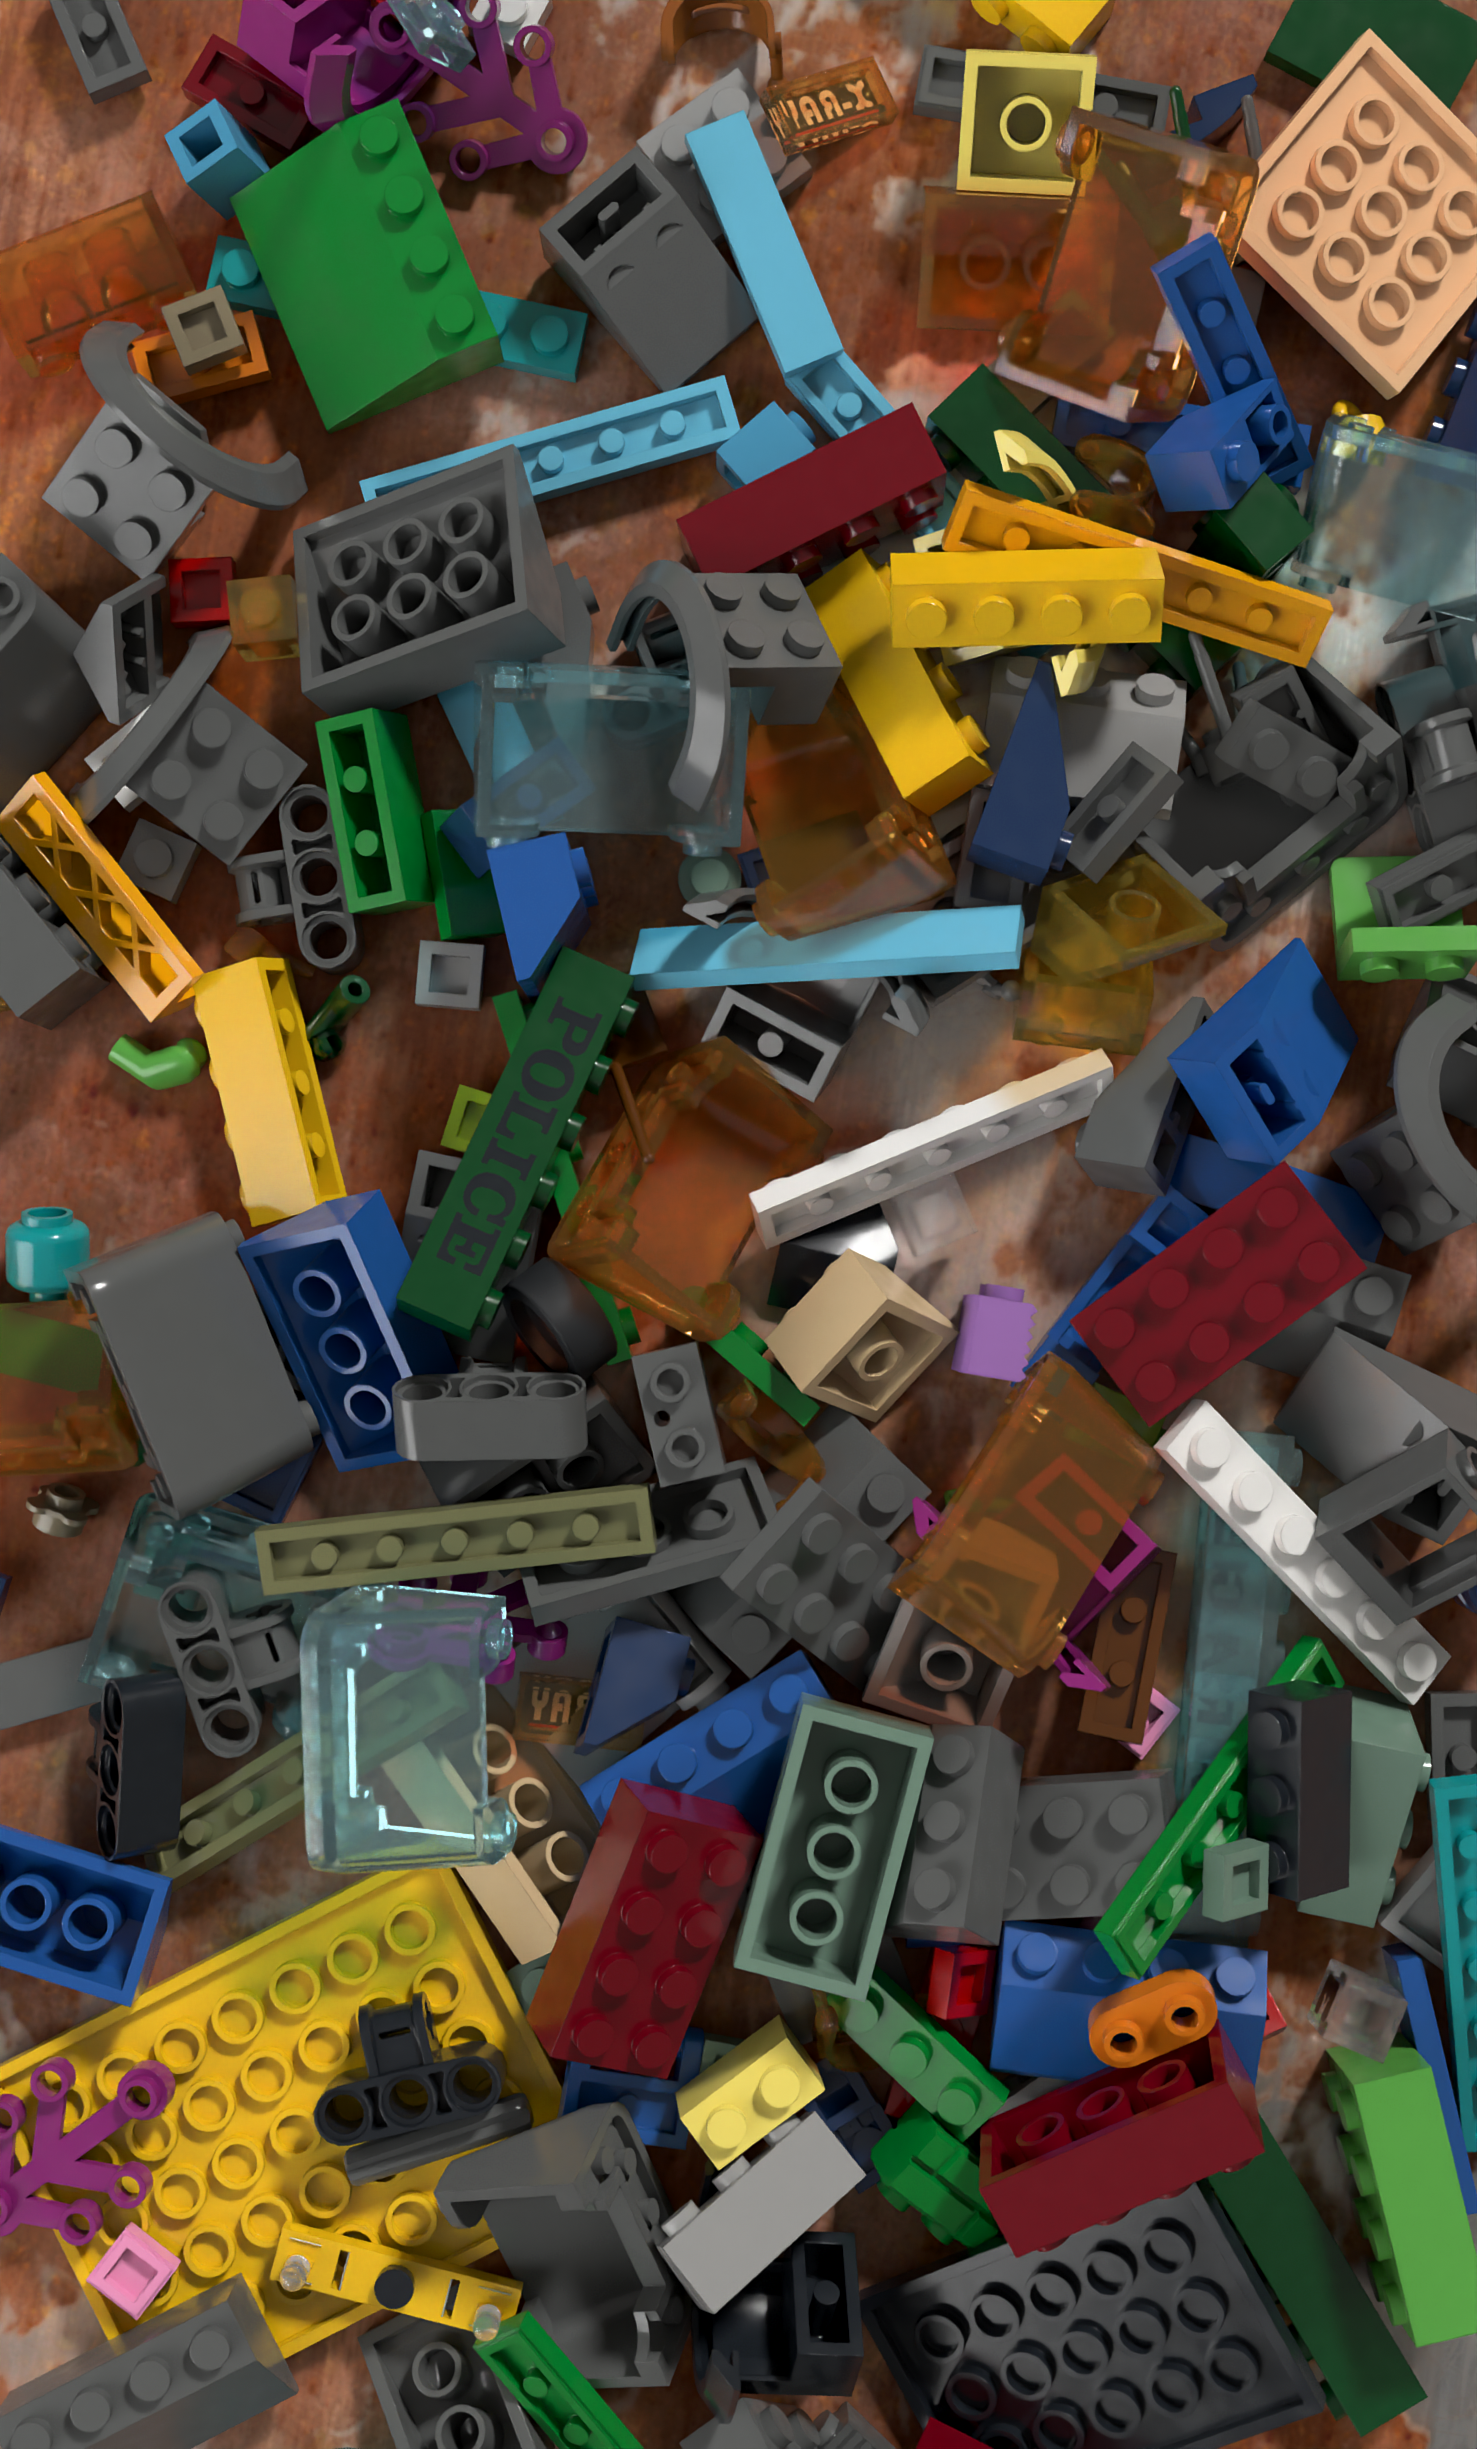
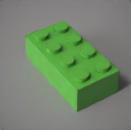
[1321,2032,1477,2348]

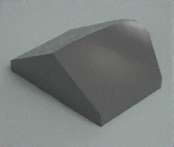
[73,572,170,726]

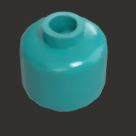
[5,1207,90,1304]

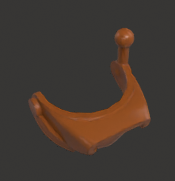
[660,0,789,97]

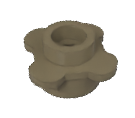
[25,1483,100,1538]

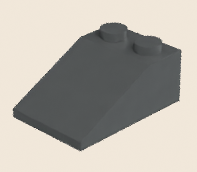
[357,2283,556,2449]

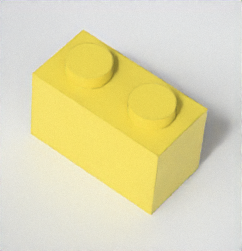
[675,2015,825,2170]

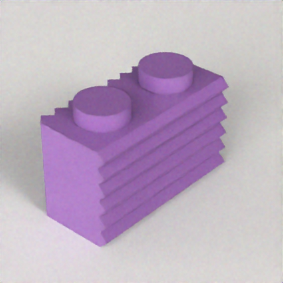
[951,1283,1038,1382]

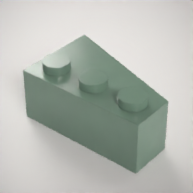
[1295,1684,1431,1928]

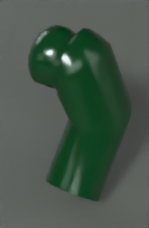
[305,975,370,1062]

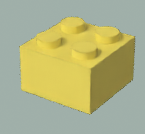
[956,49,1097,197]

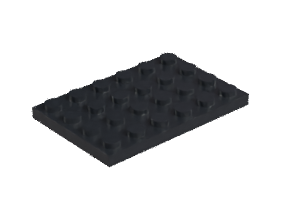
[859,2178,1326,2449]

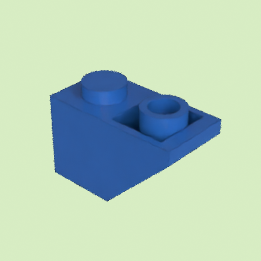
[1145,378,1295,512]

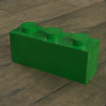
[315,708,435,915]

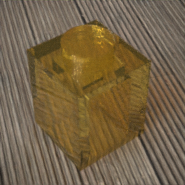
[226,574,300,662]

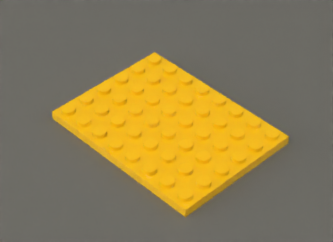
[0,1840,564,2359]

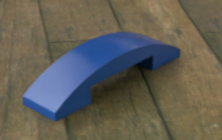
[1170,1134,1385,1263]
[1009,1185,1209,1426]

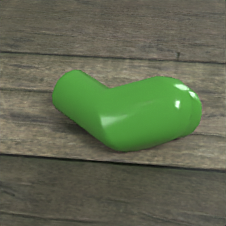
[108,1034,207,1090]

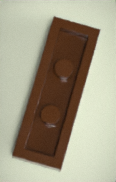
[1077,1550,1178,1746]

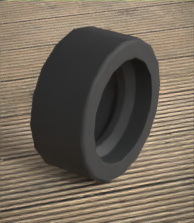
[501,1257,617,1379]

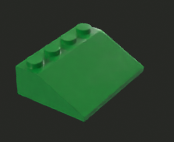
[229,98,504,434]

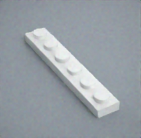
[748,1048,1114,1250]
[1153,1399,1452,1706]

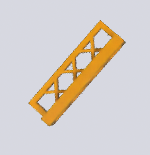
[0,772,204,1023]

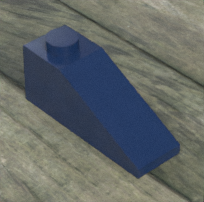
[966,660,1074,887]

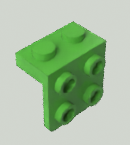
[1328,856,1477,983]

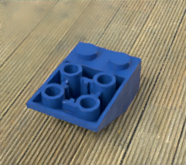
[1167,938,1359,1166]

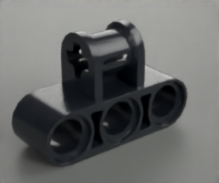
[86,1670,186,1861]
[314,1991,507,2146]

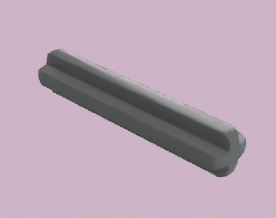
[344,2093,534,2186]

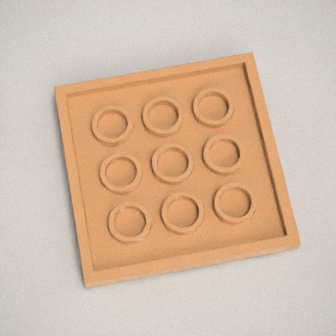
[1206,28,1477,400]

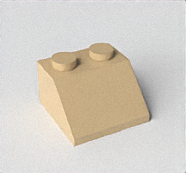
[764,1248,960,1423]

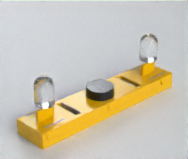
[269,2221,524,2341]

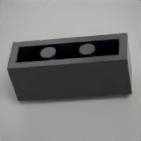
[1246,1679,1352,1902]

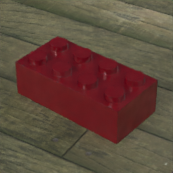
[676,402,947,587]
[1069,1160,1367,1428]
[526,1778,764,2080]
[979,2019,1265,2258]

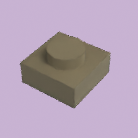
[161,285,248,375]

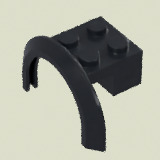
[691,2158,864,2424]

